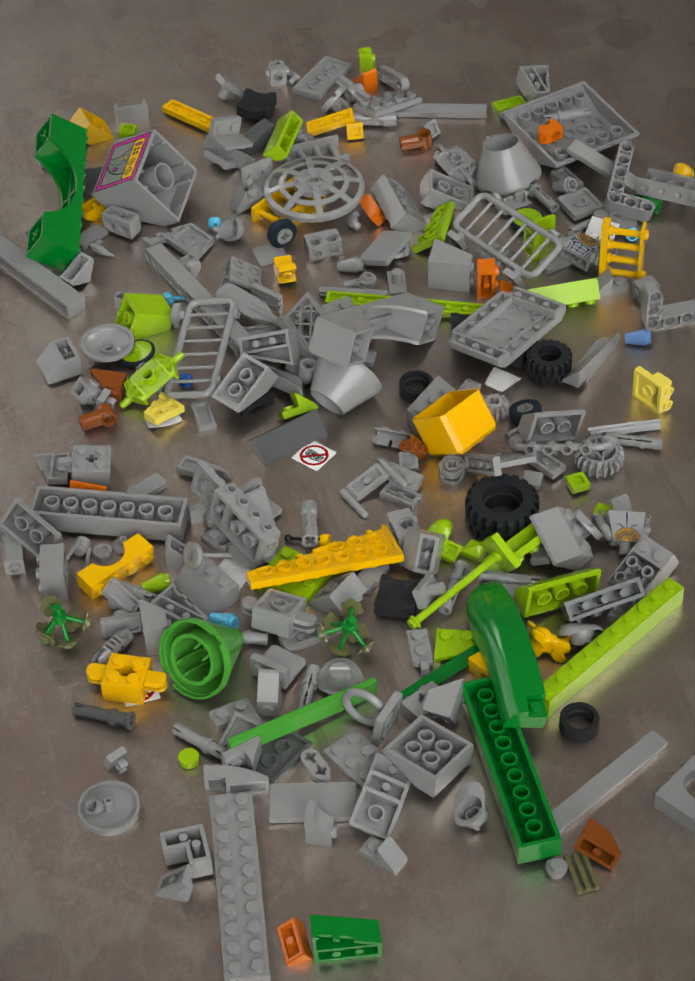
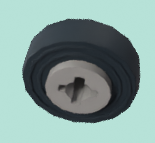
[267,218,297,248]

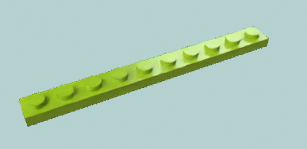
[325,290,484,318]

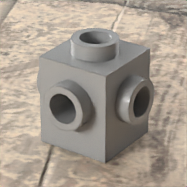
[266,60,289,87]
[70,376,103,406]

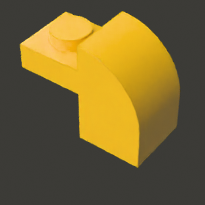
[273,255,296,284]

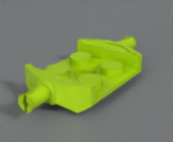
[119,351,185,409]

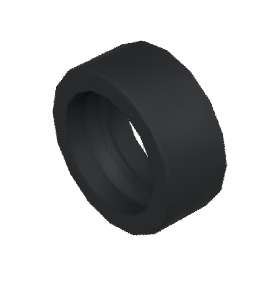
[399,370,433,403]
[559,702,600,743]

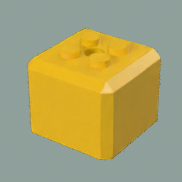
[412,388,496,456]

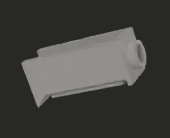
[0,528,26,575]

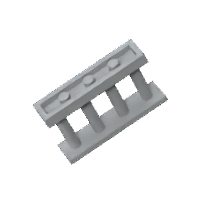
[276,134,350,181]
[636,167,695,207]

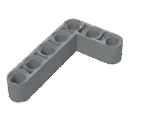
[604,140,655,222]
[640,281,695,332]

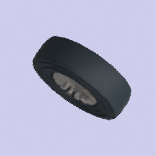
[509,399,542,424]

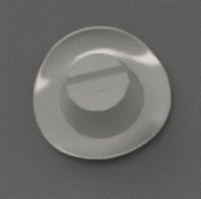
[558,623,604,645]
[317,658,364,695]

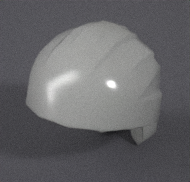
[211,216,245,242]

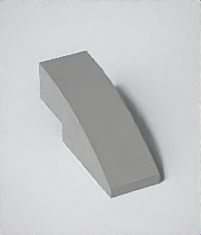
[203,764,270,795]

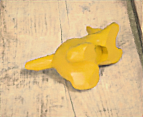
[527,620,571,664]

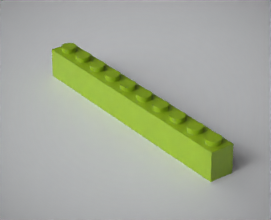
[543,577,684,718]

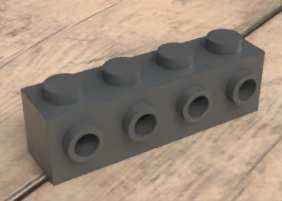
[559,577,646,623]

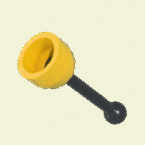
[284,534,331,547]

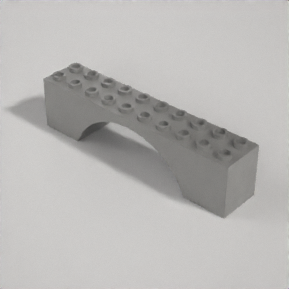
[308,292,444,368]

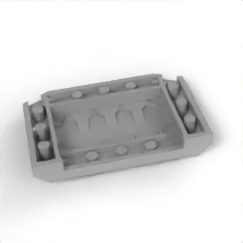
[448,286,566,368]

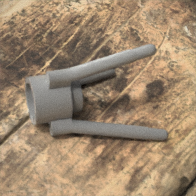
[65,536,93,568]

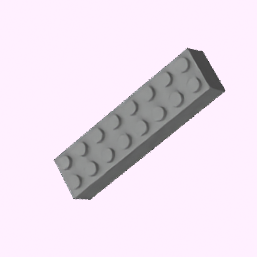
[30,485,189,542]

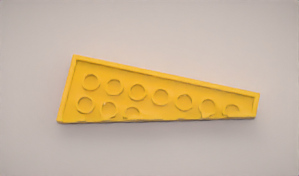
[246,524,404,590]

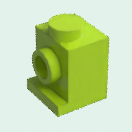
[358,47,376,73]

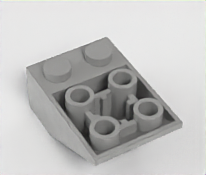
[607,534,679,600]

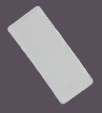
[145,414,182,428]

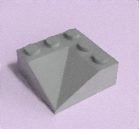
[383,714,474,798]

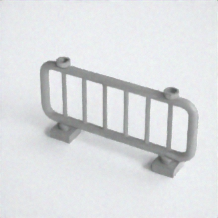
[446,192,563,288]
[156,297,240,399]

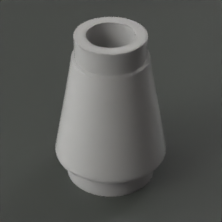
[552,177,577,193]
[337,256,364,273]

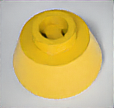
[673,163,694,177]

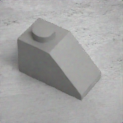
[257,669,282,716]

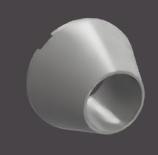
[475,133,542,195]
[310,356,382,415]

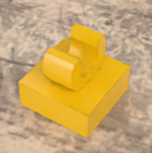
[346,121,364,140]

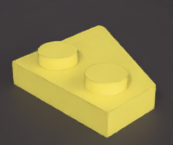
[144,392,185,426]

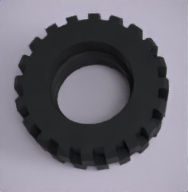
[465,473,540,542]

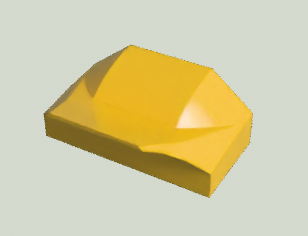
[82,198,107,221]

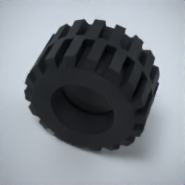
[526,339,572,386]

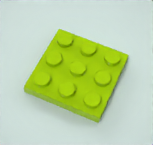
[255,546,332,605]

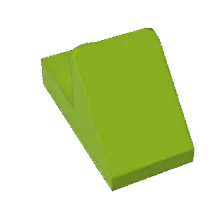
[278,393,318,420]

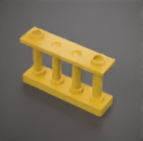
[251,176,326,226]
[598,217,649,279]

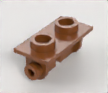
[399,434,428,461]

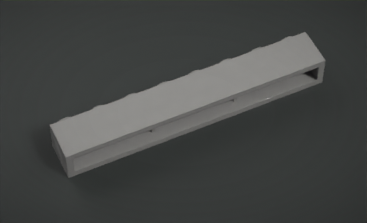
[0,234,86,319]

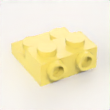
[632,366,674,415]

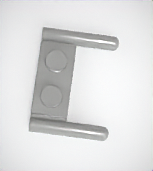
[340,458,408,519]

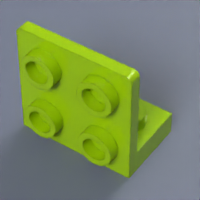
[523,214,556,262]

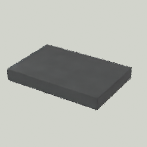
[240,732,313,786]

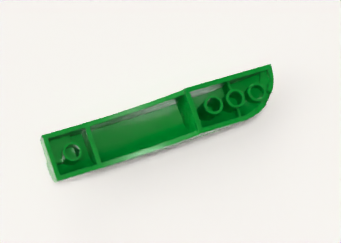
[467,581,548,728]

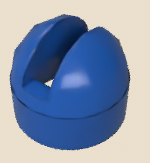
[178,373,194,389]

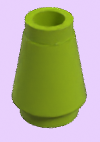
[142,572,172,593]

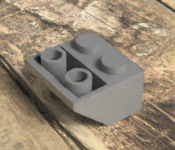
[36,336,83,384]
[399,526,445,575]

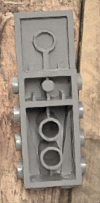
[190,460,281,567]

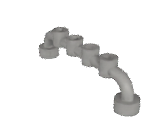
[508,433,617,456]

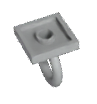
[342,688,403,747]

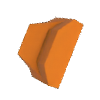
[360,194,386,227]

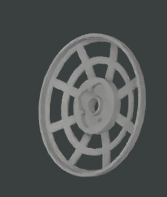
[264,156,365,223]

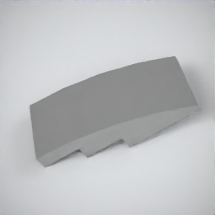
[348,752,411,840]

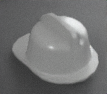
[454,781,488,831]

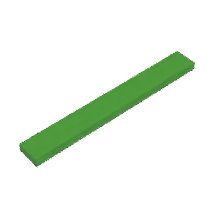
[228,677,378,750]

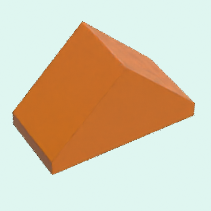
[352,68,378,93]

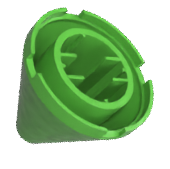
[159,617,244,700]

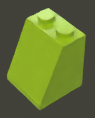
[114,293,172,341]

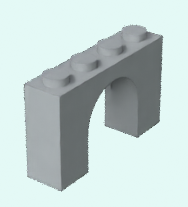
[653,752,695,834]

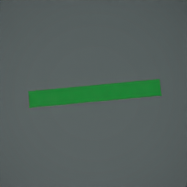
[400,645,480,709]

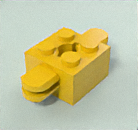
[86,653,168,705]

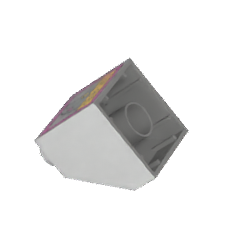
[92,129,198,227]

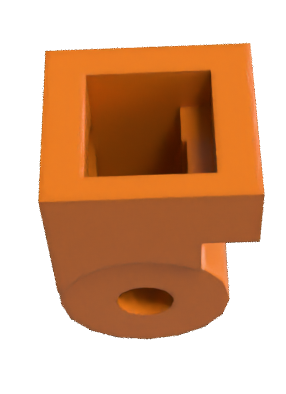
[538,118,563,144]

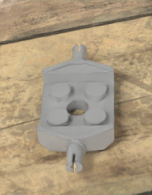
[433,144,479,187]

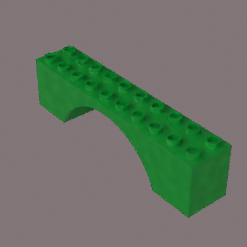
[26,114,88,272]

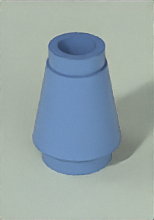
[625,328,651,346]

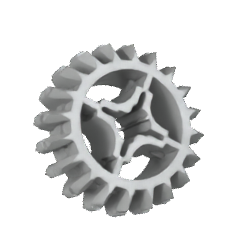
[573,434,625,478]

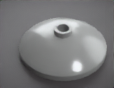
[80,324,135,363]

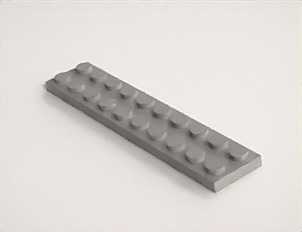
[209,791,271,981]

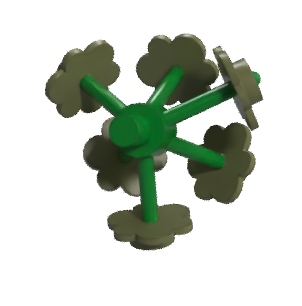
[35,595,92,649]
[317,598,375,657]

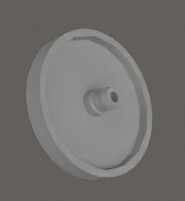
[77,780,141,836]

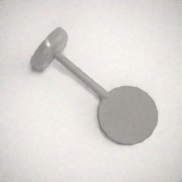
[183,541,258,569]

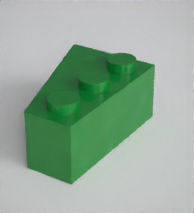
[310,914,382,963]

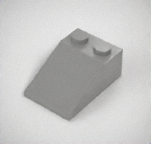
[420,168,474,210]
[211,352,278,413]

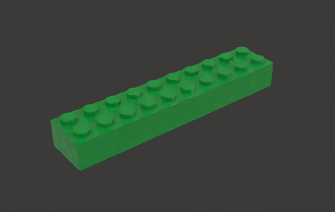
[462,677,562,864]

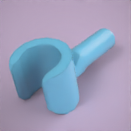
[163,292,184,305]

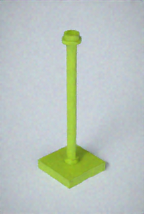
[407,532,522,630]

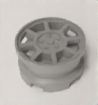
[439,455,465,485]

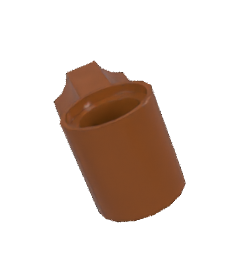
[399,128,432,151]
[78,403,118,432]

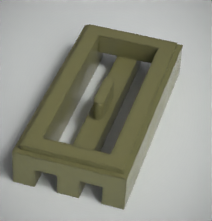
[563,852,600,895]

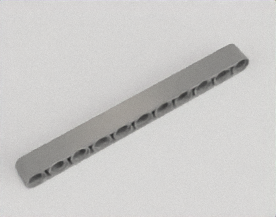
[144,243,251,353]

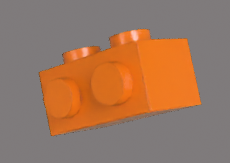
[477,258,499,299]

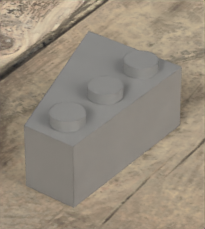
[516,64,550,102]
[238,329,301,365]
[407,375,457,435]
[149,583,209,624]

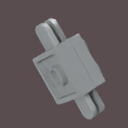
[241,588,317,638]

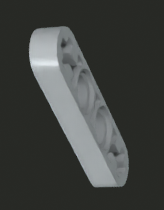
[377,65,409,92]

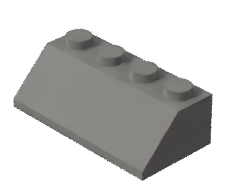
[371,174,427,233]

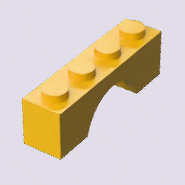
[76,533,154,600]

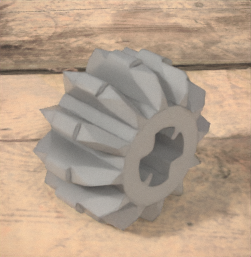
[483,393,510,422]

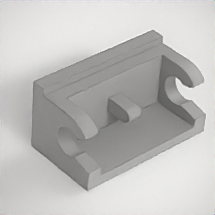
[114,98,149,123]

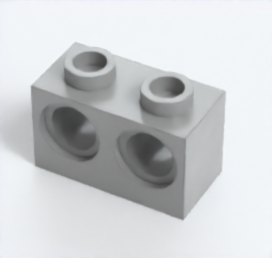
[102,204,142,239]
[304,228,343,261]

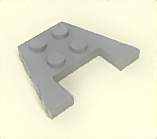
[142,223,214,268]

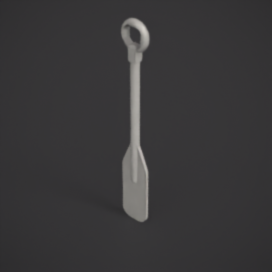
[215,283,309,340]

